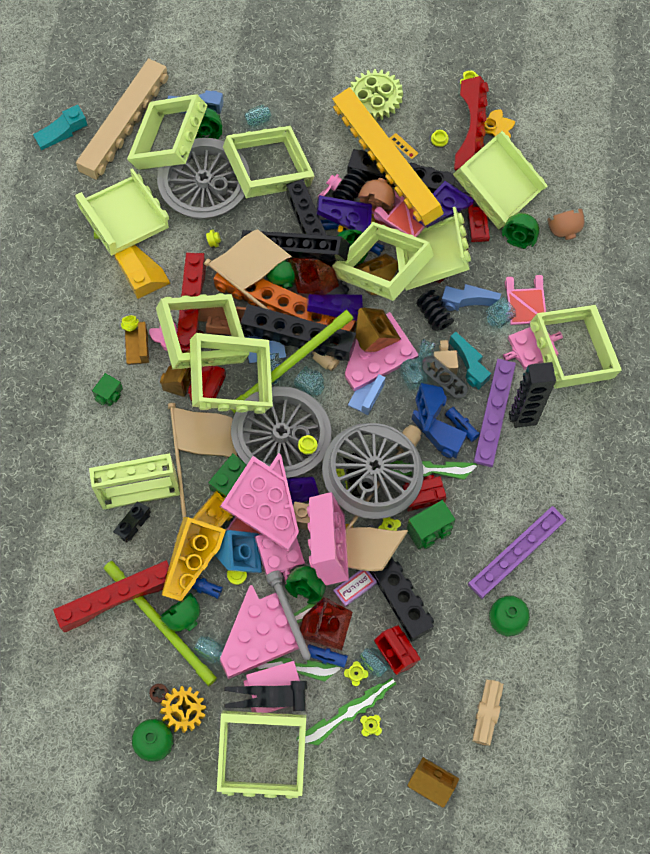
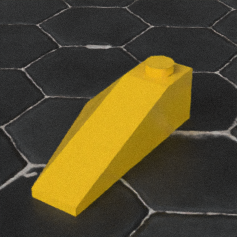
[114,245,170,299]
[162,517,226,601]

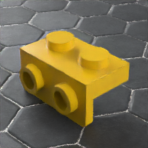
[192,491,233,529]

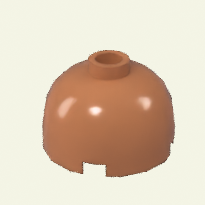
[358,178,395,211]
[547,209,585,240]

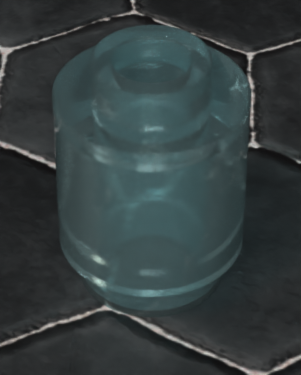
[244,104,271,127]
[194,636,224,664]
[359,648,390,678]

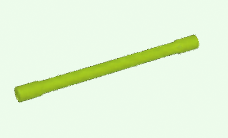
[231,310,354,413]
[103,561,217,686]

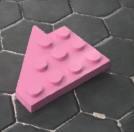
[345,312,419,392]
[220,453,299,550]
[220,585,299,679]

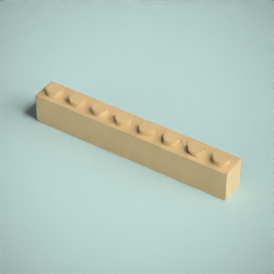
[76,58,168,180]

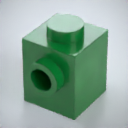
[92,373,123,406]

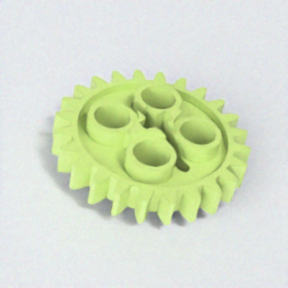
[348,69,403,120]

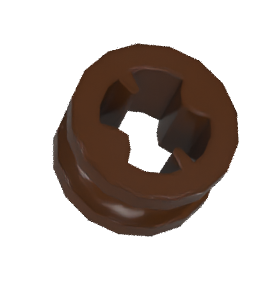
[149,683,169,704]

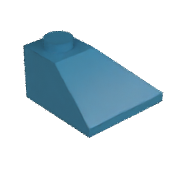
[215,530,262,573]

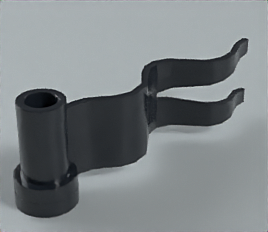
[224,681,307,711]

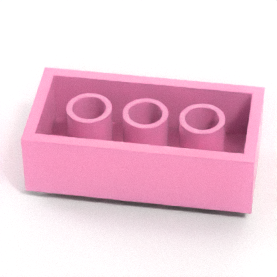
[307,492,349,585]

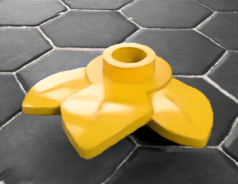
[484,109,515,138]

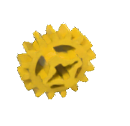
[160,686,206,733]

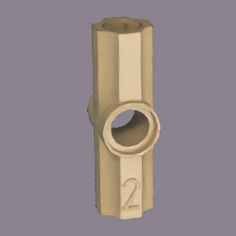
[472,679,504,746]

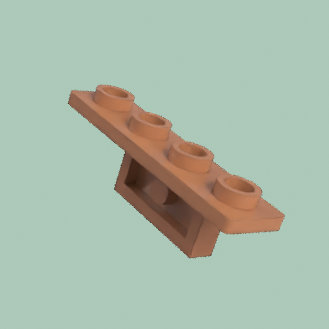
[199,307,264,335]

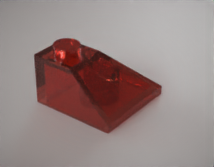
[288,258,339,295]
[300,597,353,650]

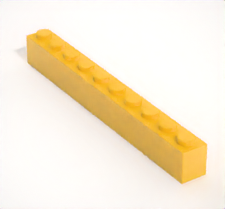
[332,87,444,226]

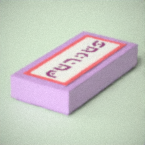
[333,570,377,607]

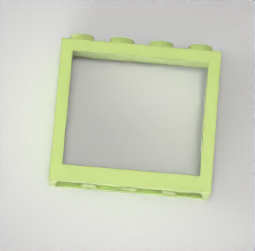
[127,94,208,170]
[223,126,315,198]
[332,222,434,301]
[156,293,249,369]
[530,305,622,389]
[190,333,273,414]
[89,453,180,510]
[217,710,307,799]

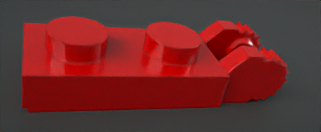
[467,197,490,242]

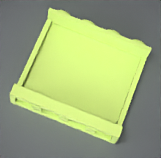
[453,131,548,229]
[75,168,169,256]
[396,207,471,291]

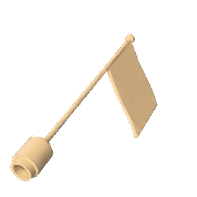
[204,229,340,371]
[168,403,237,518]
[346,425,422,571]

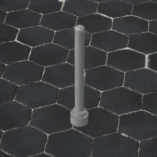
[266,571,311,660]

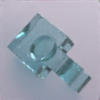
[417,339,435,365]

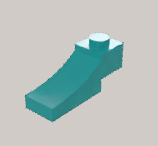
[33,105,88,150]
[449,332,491,390]

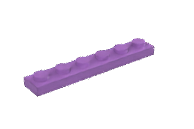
[473,359,516,467]
[468,506,566,599]

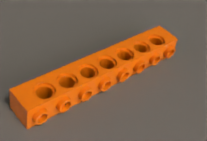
[213,273,356,345]

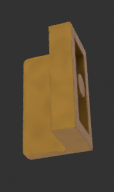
[125,322,149,365]
[407,757,459,808]

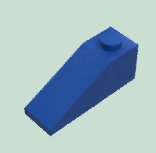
[415,383,447,431]
[412,410,467,458]

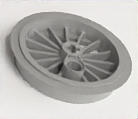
[157,138,250,220]
[231,386,331,478]
[322,423,423,519]

